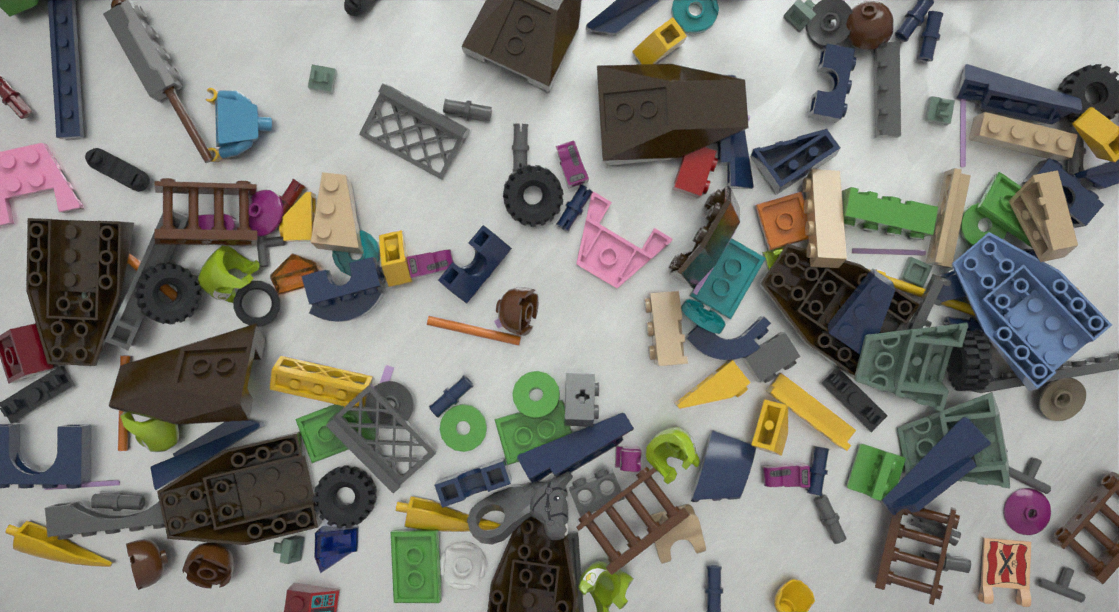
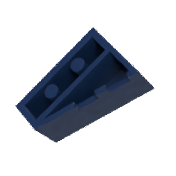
[750,129,841,194]
[828,268,895,354]

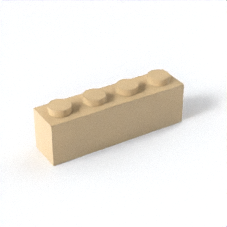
[969,112,1077,162]
[802,169,847,268]

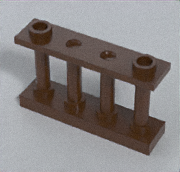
[154,178,257,246]
[576,467,690,575]
[1050,472,1119,584]
[875,507,960,605]

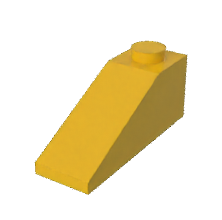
[674,360,751,409]

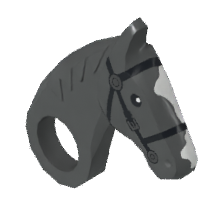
[467,472,573,545]

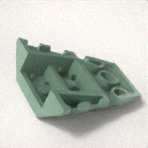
[854,323,968,412]
[898,392,1010,489]

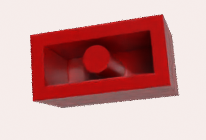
[672,147,718,198]

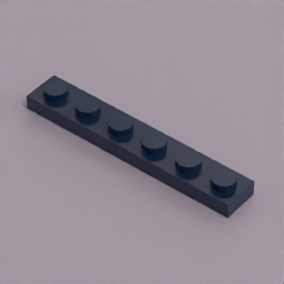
[48,0,84,139]

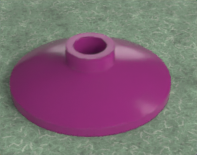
[249,190,283,236]
[1003,488,1051,535]

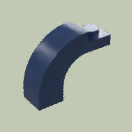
[309,265,386,322]
[685,316,771,360]

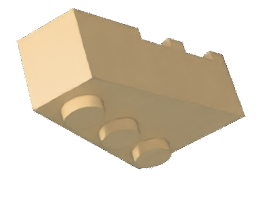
[1009,171,1078,262]
[311,172,364,254]
[645,291,688,366]

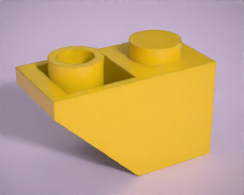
[632,17,687,64]
[1072,107,1119,162]

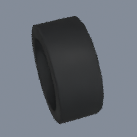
[233,281,280,327]

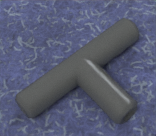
[257,236,286,267]
[1009,457,1051,494]
[1038,567,1086,603]

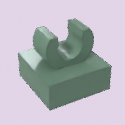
[783,0,816,31]
[308,64,337,94]
[925,96,955,125]
[273,535,304,564]

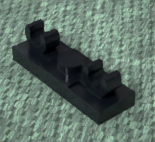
[0,366,75,424]
[819,366,888,433]

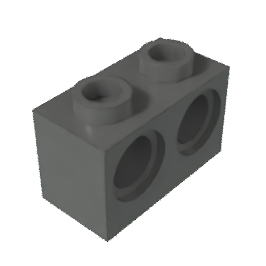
[569,468,625,517]

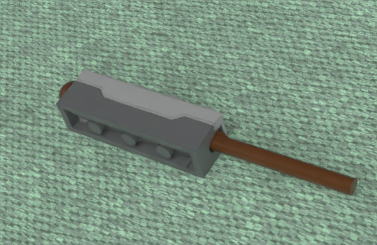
[103,0,213,163]

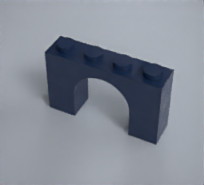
[0,424,91,489]

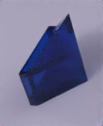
[314,526,358,573]

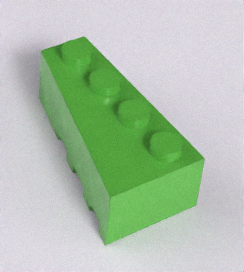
[842,187,938,240]

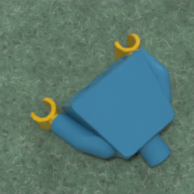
[205,88,272,162]

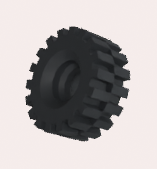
[1058,64,1119,123]
[503,165,564,227]
[135,263,202,325]
[947,330,992,391]
[313,465,377,529]

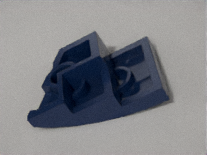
[691,430,756,502]

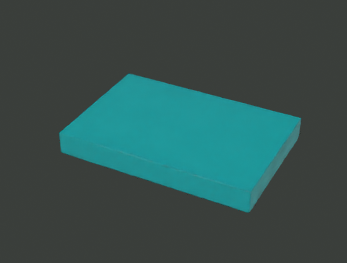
[689,238,766,319]

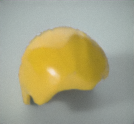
[774,579,815,612]

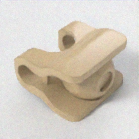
[651,504,706,564]

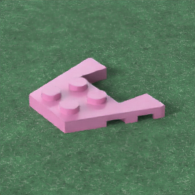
[0,143,84,227]
[576,191,673,289]

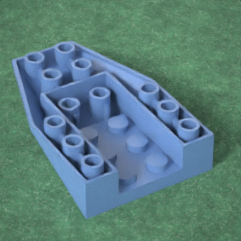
[951,232,1112,391]

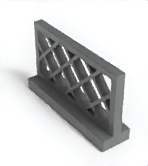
[359,83,470,180]
[326,383,436,494]

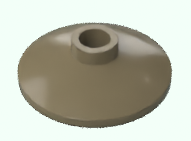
[1039,378,1086,421]

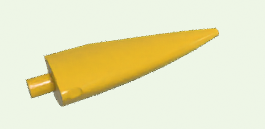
[395,496,501,532]
[5,521,113,567]

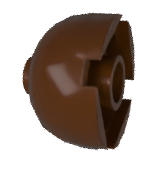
[846,0,894,50]
[496,287,539,336]
[126,539,168,590]
[182,542,234,589]

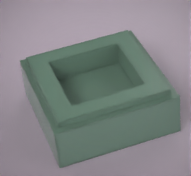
[899,257,933,288]

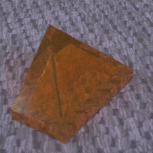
[270,253,320,295]

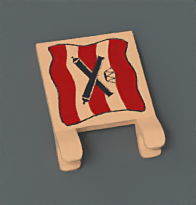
[978,538,1031,607]

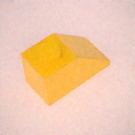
[279,192,316,242]
[379,230,412,287]
[751,399,788,456]

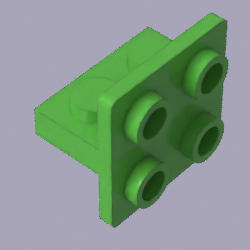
[846,443,906,501]

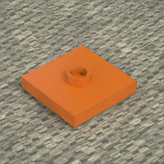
[755,192,809,251]

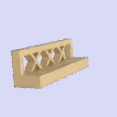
[926,168,971,268]

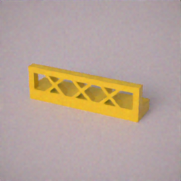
[269,356,373,407]
[766,372,856,451]

